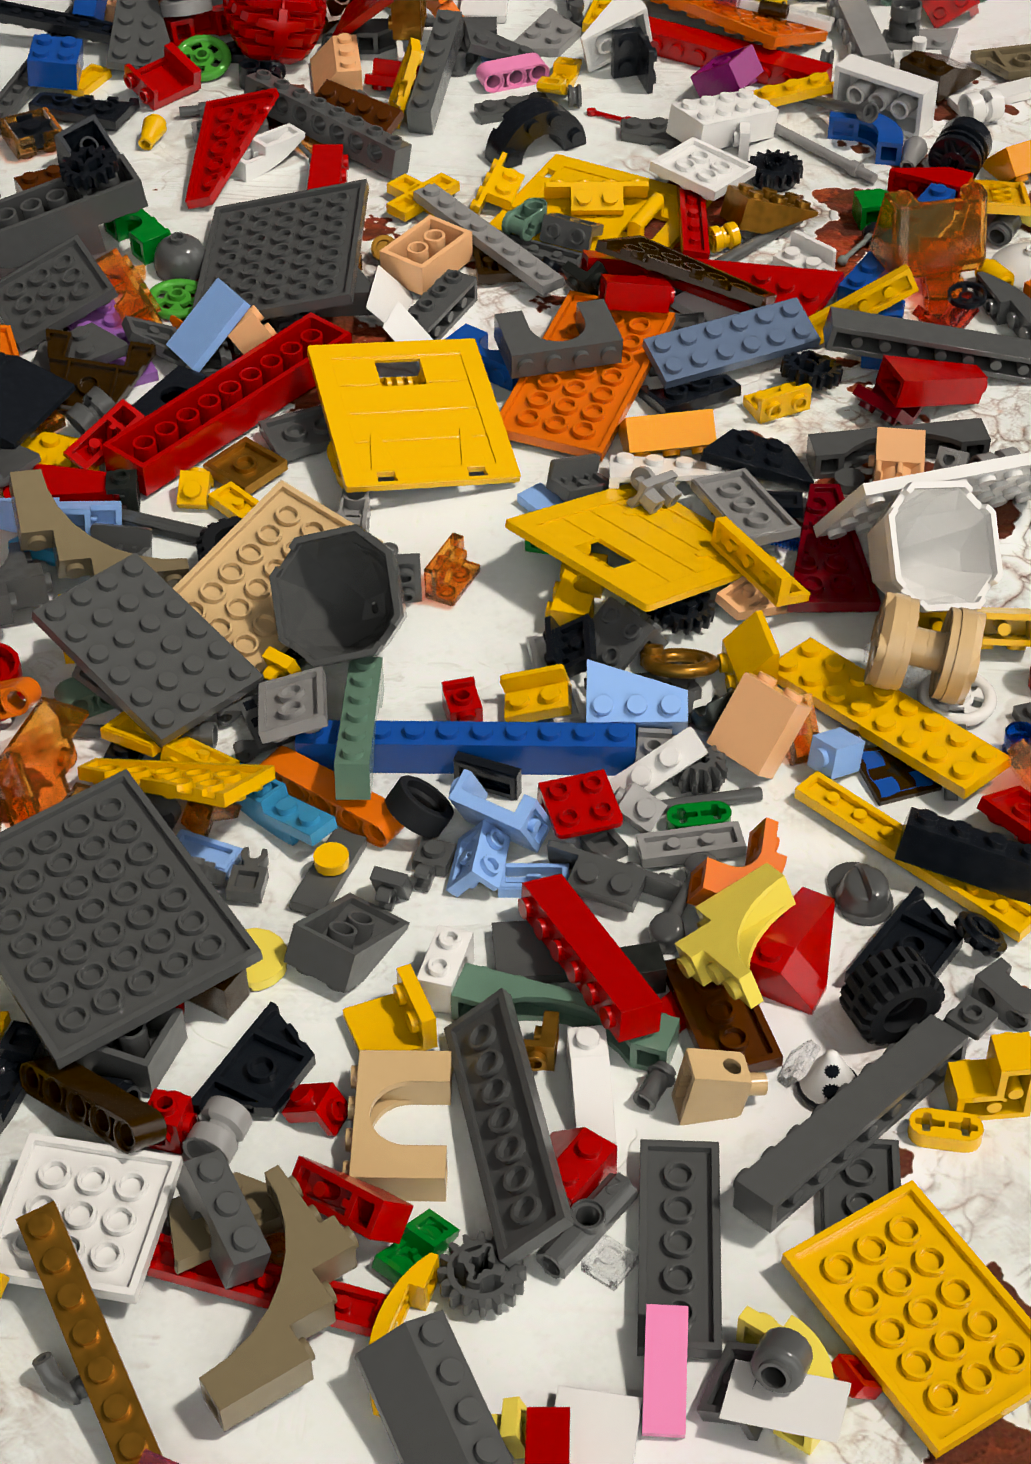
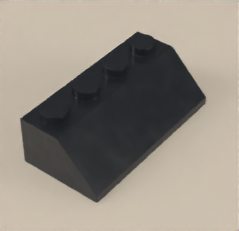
[894,807,1031,905]

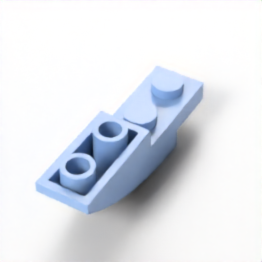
[0,497,122,536]

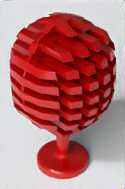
[223,0,327,64]

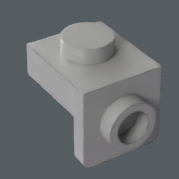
[614,782,667,833]

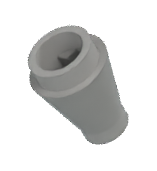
[900,136,928,168]

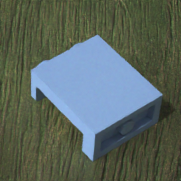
[448,769,552,853]

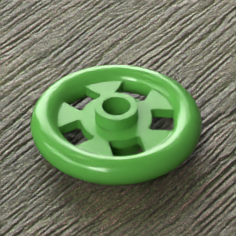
[178,35,231,82]
[145,278,198,320]

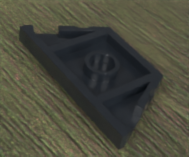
[700,429,814,492]
[844,886,963,983]
[192,1002,316,1118]

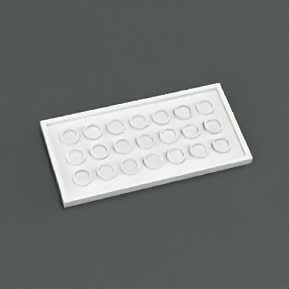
[813,452,1031,539]

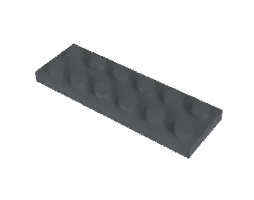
[637,1139,722,1359]

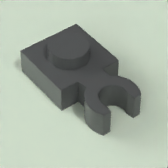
[225,847,269,903]

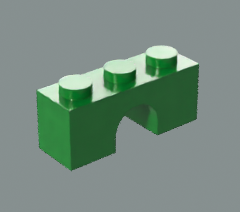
[104,208,171,266]

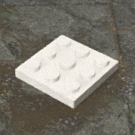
[649,137,757,201]

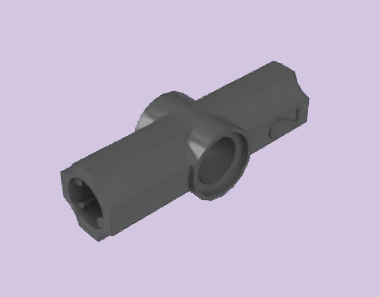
[536,1172,638,1279]

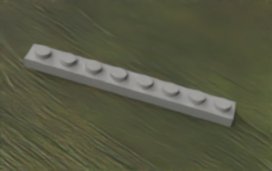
[413,183,564,295]

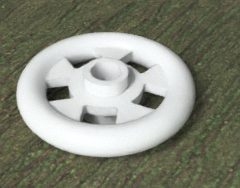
[917,674,997,727]

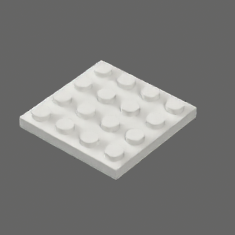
[0,1132,183,1304]

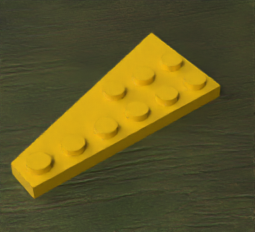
[77,758,276,808]

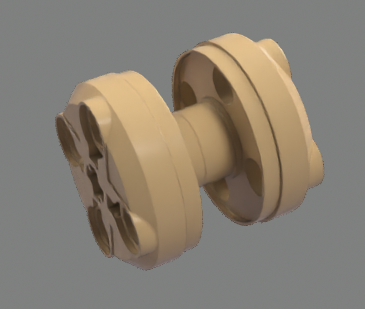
[864,592,987,705]

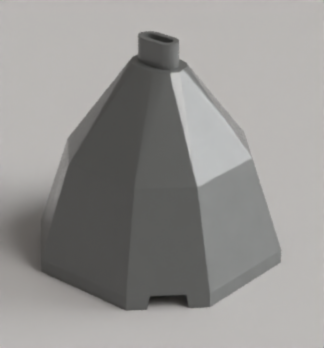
[269,524,407,667]

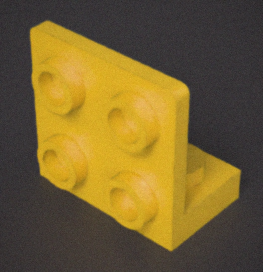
[343,964,438,1052]

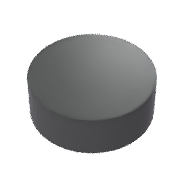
[834,468,865,495]

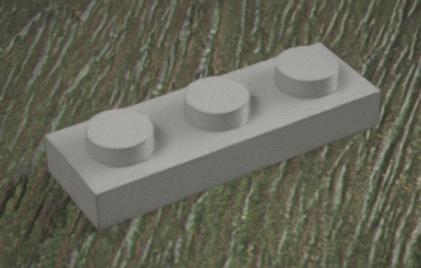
[635,821,746,869]

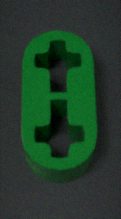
[666,801,732,830]

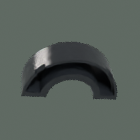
[485,97,586,168]

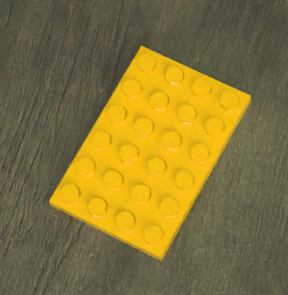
[781,1180,1031,1459]

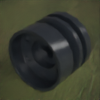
[928,116,993,180]

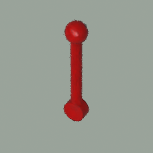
[587,107,631,122]

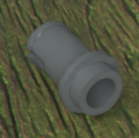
[633,1061,676,1111]

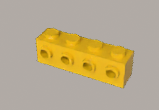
[917,607,1031,650]

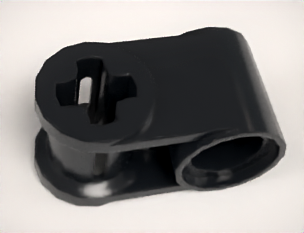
[238,58,286,90]

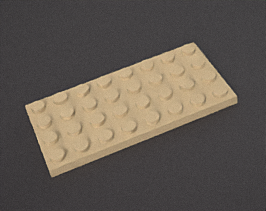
[173,480,383,704]

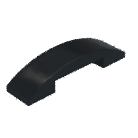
[0,1020,45,1134]

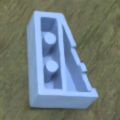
[586,659,688,735]

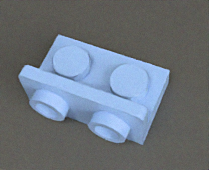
[446,820,511,897]

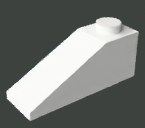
[567,1025,617,1145]

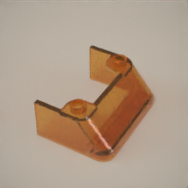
[0,696,91,826]

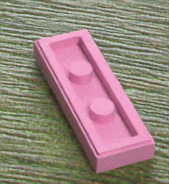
[642,1304,688,1438]

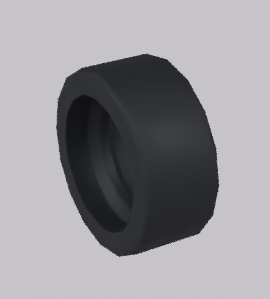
[385,775,454,838]

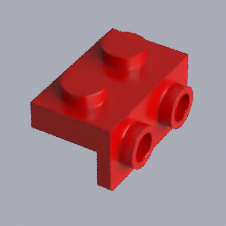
[364,58,420,91]

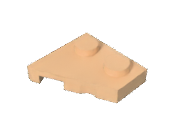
[715,576,793,621]

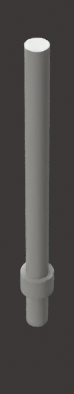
[774,123,878,183]

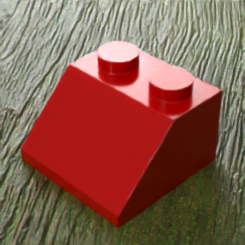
[550,1127,617,1209]

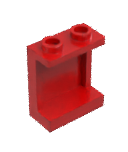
[123,42,202,111]

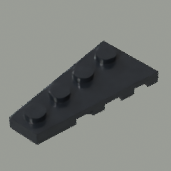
[28,92,140,131]

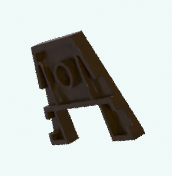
[45,328,157,411]

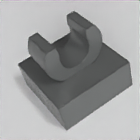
[370,866,413,911]

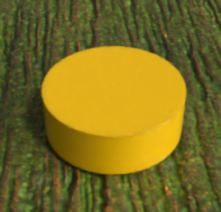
[313,842,349,876]

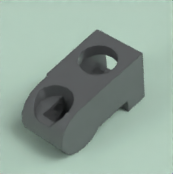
[971,957,1031,1032]

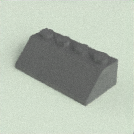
[354,1310,514,1464]

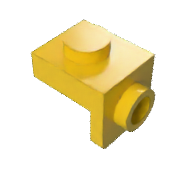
[176,467,214,510]

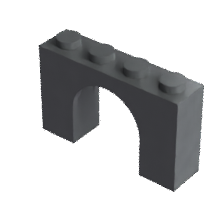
[494,299,623,379]

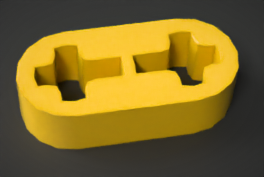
[907,1108,984,1153]

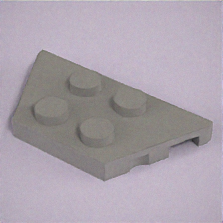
[513,8,581,57]

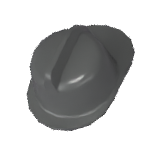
[827,862,894,926]

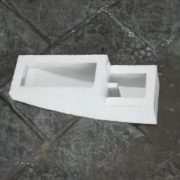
[232,123,305,183]

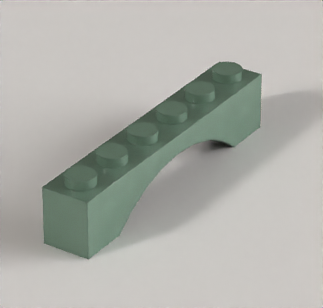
[334,656,384,800]
[451,963,680,1071]

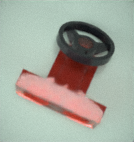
[912,281,987,329]

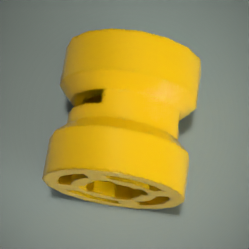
[708,221,741,253]

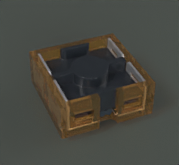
[0,107,63,160]

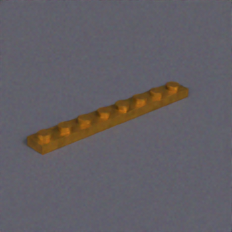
[16,1201,166,1464]

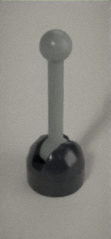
[837,221,885,266]

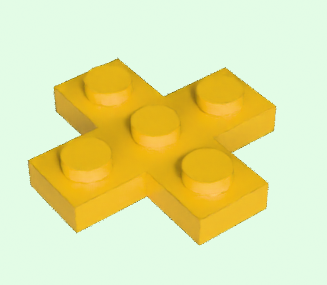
[386,173,460,222]

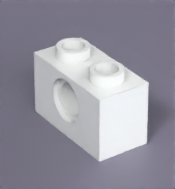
[417,925,474,1015]

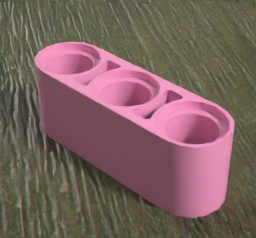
[476,53,550,93]

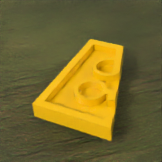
[388,37,424,129]

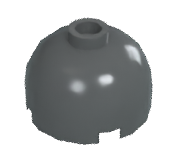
[154,232,205,281]

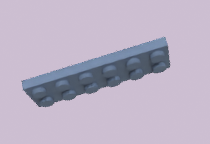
[642,297,821,389]

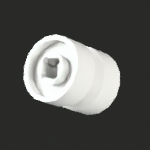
[958,87,1005,123]

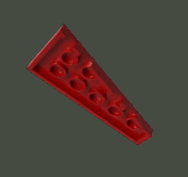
[185,88,280,209]
[663,258,844,317]

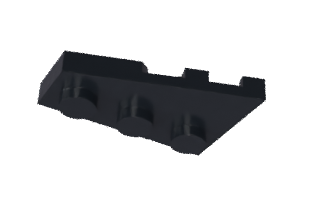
[638,374,741,414]

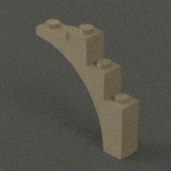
[9,469,190,588]
[199,1165,359,1432]

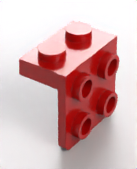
[921,0,980,29]
[537,769,623,839]

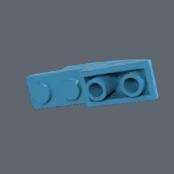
[234,763,338,846]

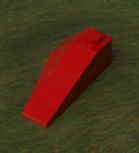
[750,887,835,1015]

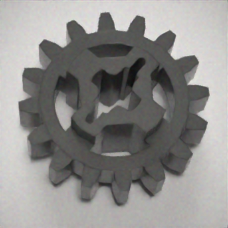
[437,1231,527,1319]

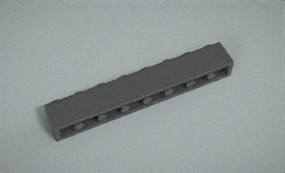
[823,307,1031,384]
[733,1014,968,1233]

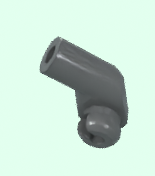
[32,1352,88,1405]

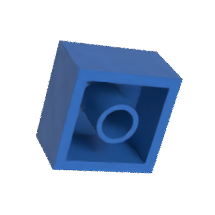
[27,34,84,90]

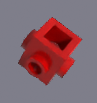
[145,1088,198,1155]

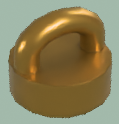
[371,235,394,262]

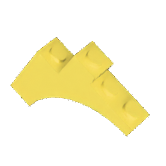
[674,863,796,1009]

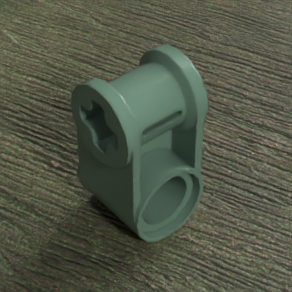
[501,198,547,241]

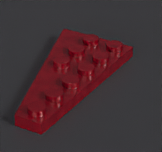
[787,484,881,613]

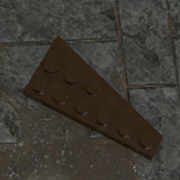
[595,235,777,309]

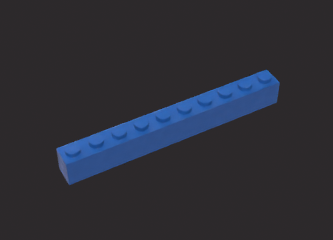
[294,720,636,776]

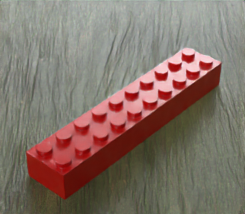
[102,312,352,496]

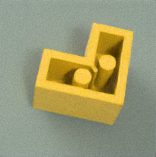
[944,1032,1031,1121]

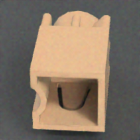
[868,427,926,482]

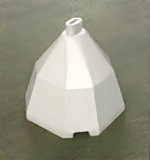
[867,480,1003,613]

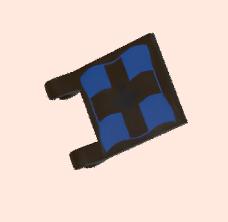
[849,730,942,806]

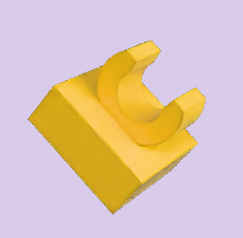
[262,646,302,680]

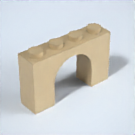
[342,1050,452,1202]

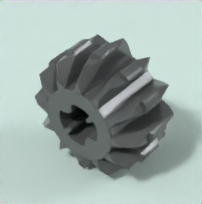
[671,742,728,795]

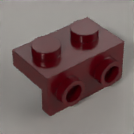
[852,383,924,426]

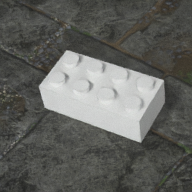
[832,54,938,137]
[666,88,779,149]

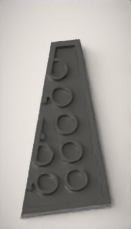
[106,0,171,71]

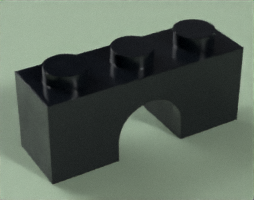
[132,365,207,417]

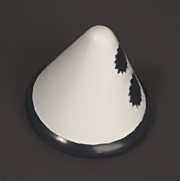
[795,1049,857,1109]

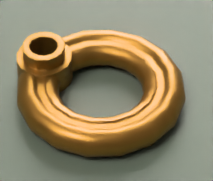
[640,644,720,679]

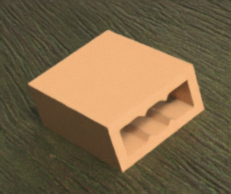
[706,671,812,779]

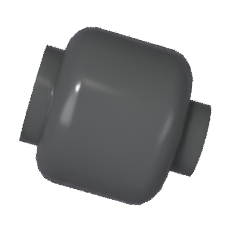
[751,1327,813,1393]

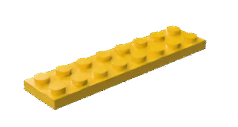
[777,637,1011,799]

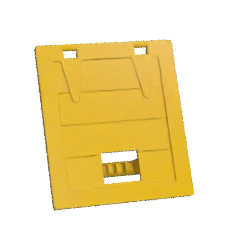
[490,154,712,253]
[307,338,521,493]
[505,483,777,612]

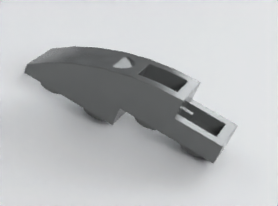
[973,272,1031,340]

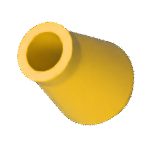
[138,114,167,151]

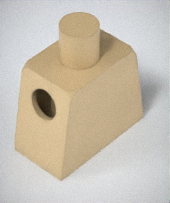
[671,1048,768,1125]

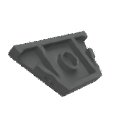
[33,322,129,372]

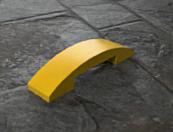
[536,57,582,95]
[369,1253,439,1417]

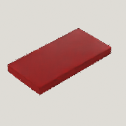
[332,0,394,36]

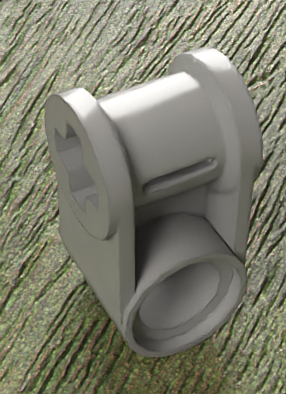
[337,488,371,532]

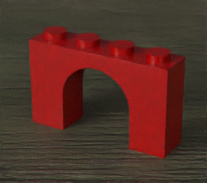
[580,250,675,313]

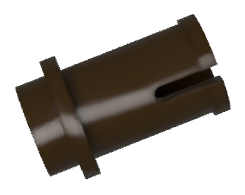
[758,0,790,21]

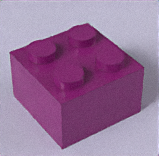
[690,44,764,98]

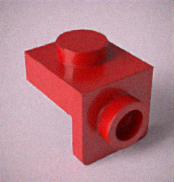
[281,1082,348,1136]

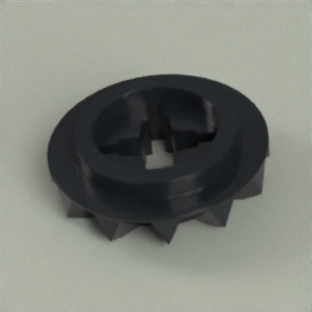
[954,911,1007,958]

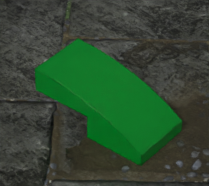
[372,1208,460,1284]

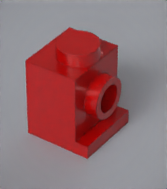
[441,676,483,722]

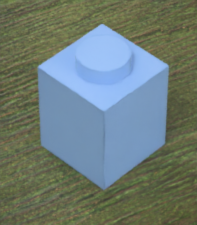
[807,727,865,779]

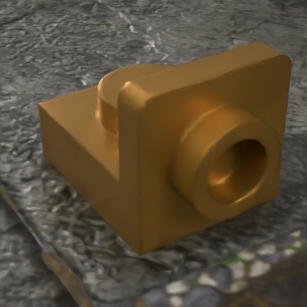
[523,1011,559,1071]

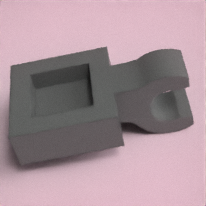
[412,837,456,892]

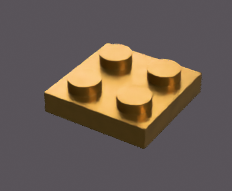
[203,436,288,494]

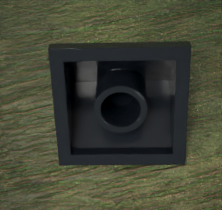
[54,114,120,164]

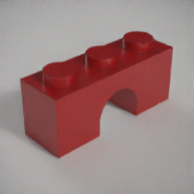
[163,4,230,46]

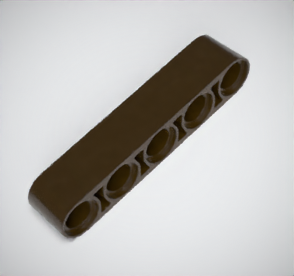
[19,1055,167,1154]

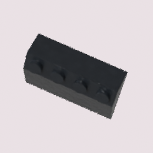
[0,352,76,449]

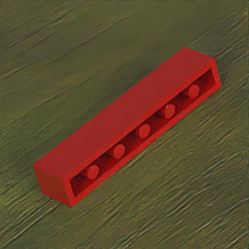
[518,874,663,1043]

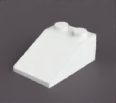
[580,0,653,73]

